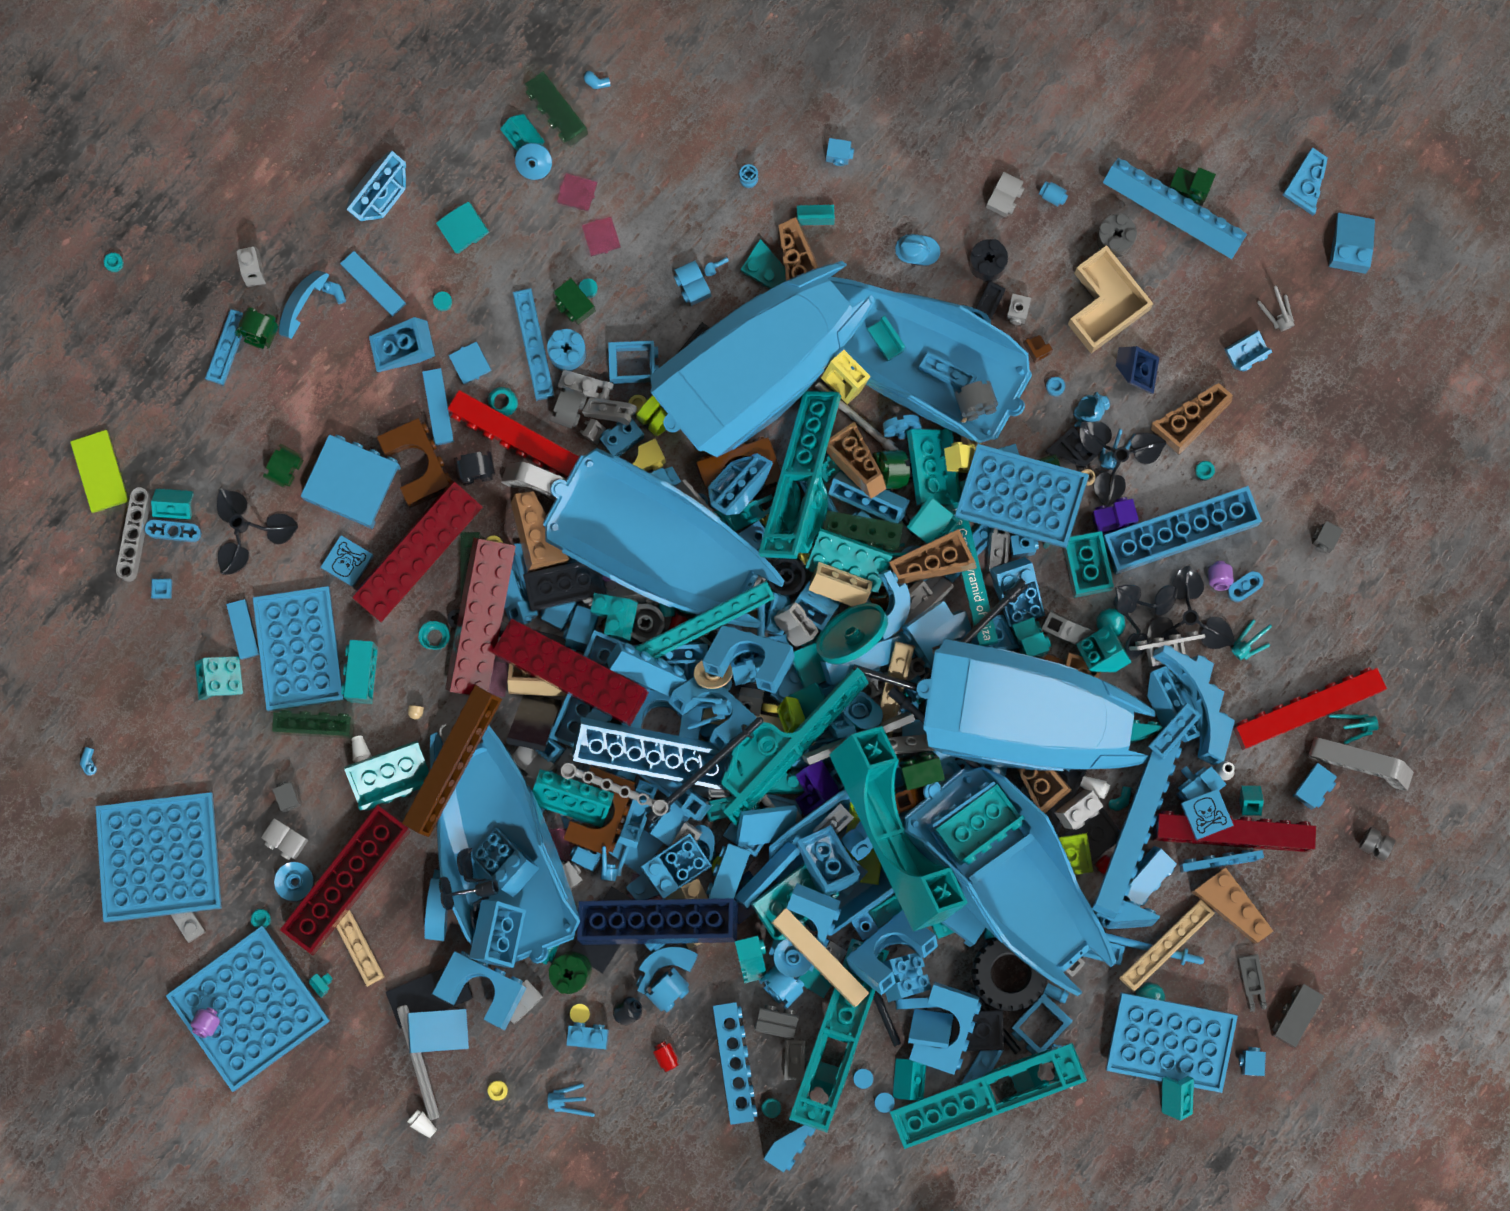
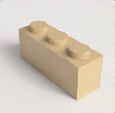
[808,562,872,607]

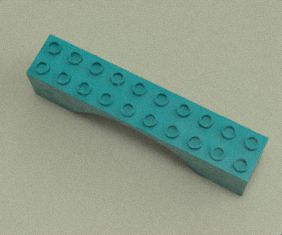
[829,726,968,932]

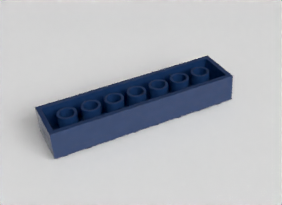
[577,898,738,945]

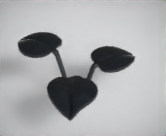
[1080,421,1166,506]
[217,489,298,575]
[1147,566,1235,649]
[1113,585,1177,661]
[439,848,499,930]

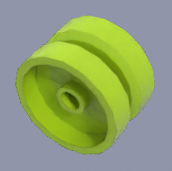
[636,395,668,437]

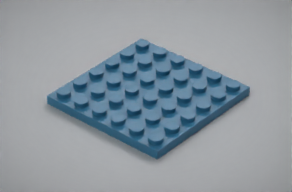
[96,792,222,923]
[166,926,330,1092]

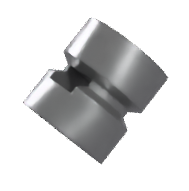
[1359,827,1396,862]

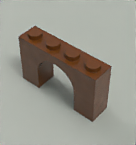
[377,418,452,508]
[697,436,781,508]
[564,765,637,856]

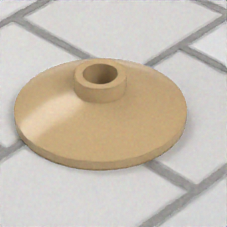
[694,660,733,689]

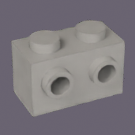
[1055,790,1103,830]

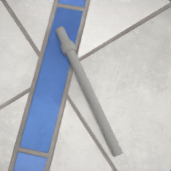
[815,382,899,451]

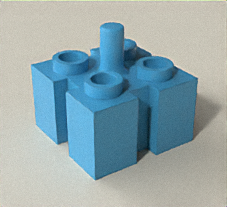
[730,652,765,686]
[1176,766,1227,803]
[882,953,932,1002]

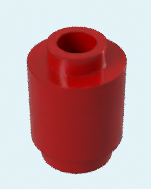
[653,1041,679,1072]

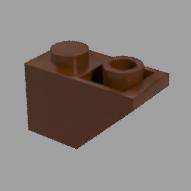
[894,785,925,814]

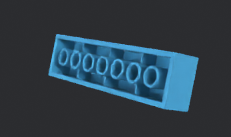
[1103,486,1262,575]
[572,717,733,790]

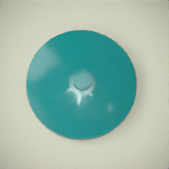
[816,603,888,664]

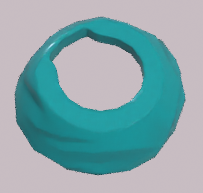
[488,387,518,416]
[418,621,450,650]

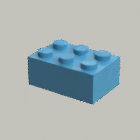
[469,900,526,968]

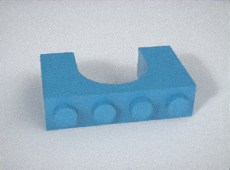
[902,601,954,669]
[702,625,795,694]
[669,677,757,750]
[622,689,704,740]
[769,883,841,972]
[846,910,938,995]
[432,951,526,1031]
[909,982,982,1075]

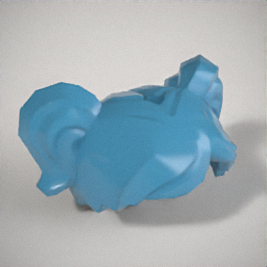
[1074,392,1110,428]

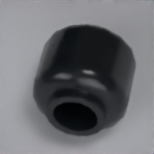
[613,997,642,1026]

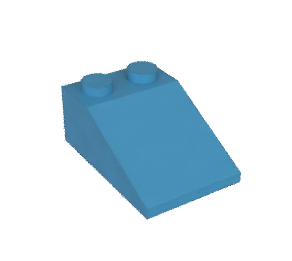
[1329,213,1375,274]
[369,317,435,372]
[797,825,860,896]

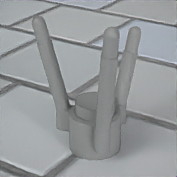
[1257,286,1295,332]

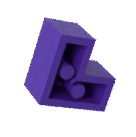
[1091,497,1139,535]
[795,760,840,816]

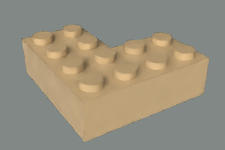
[1068,245,1153,354]

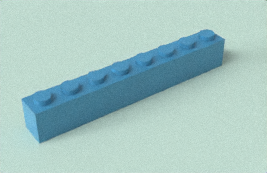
[1103,158,1247,259]
[820,610,971,686]

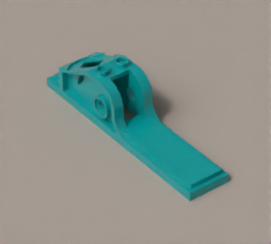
[758,391,841,559]
[721,668,869,826]
[789,939,889,1133]
[890,1043,1087,1149]

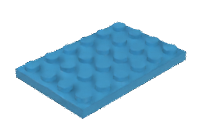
[955,444,1089,548]
[253,586,344,711]
[1105,992,1238,1093]

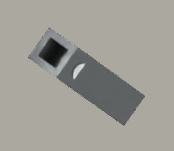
[1041,610,1096,644]

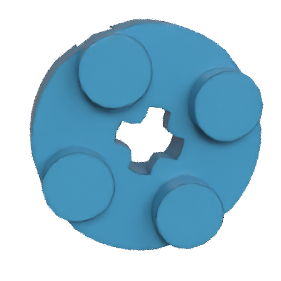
[883,415,922,439]

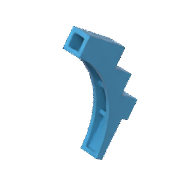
[1153,645,1235,765]

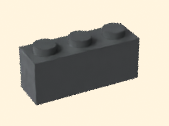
[1272,984,1324,1048]

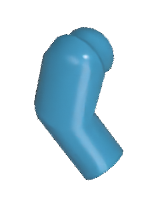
[584,71,611,89]
[321,281,346,304]
[80,747,97,775]

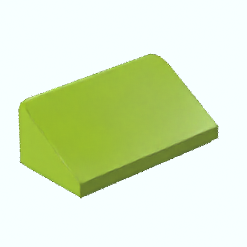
[777,696,805,733]

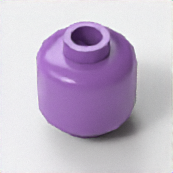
[1208,561,1234,591]
[190,1007,220,1038]

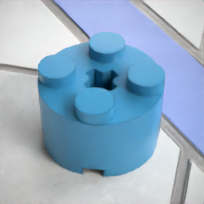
[547,329,586,371]
[759,965,805,1009]
[645,967,689,1013]

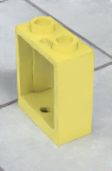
[821,350,871,404]

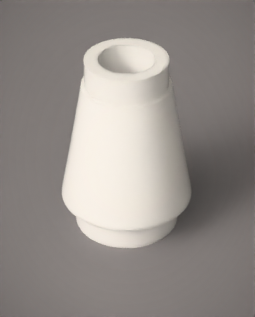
[351,736,372,763]
[1215,761,1235,780]
[1080,776,1110,799]
[407,1109,437,1138]

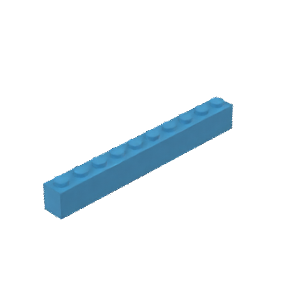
[1092,732,1182,919]

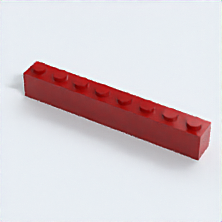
[448,390,579,479]
[1233,667,1387,750]

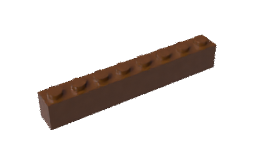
[402,685,502,837]

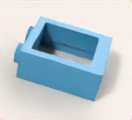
[608,341,659,384]
[1010,993,1073,1054]

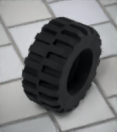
[971,938,1048,1011]

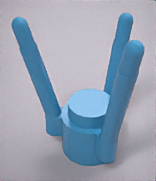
[1099,429,1136,470]
[687,696,732,730]
[601,846,630,881]
[548,1084,595,1117]

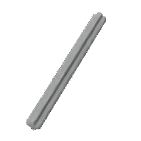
[397,1005,440,1120]

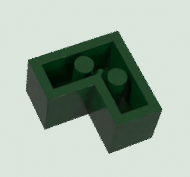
[1169,167,1216,206]
[553,278,596,325]
[899,751,945,790]

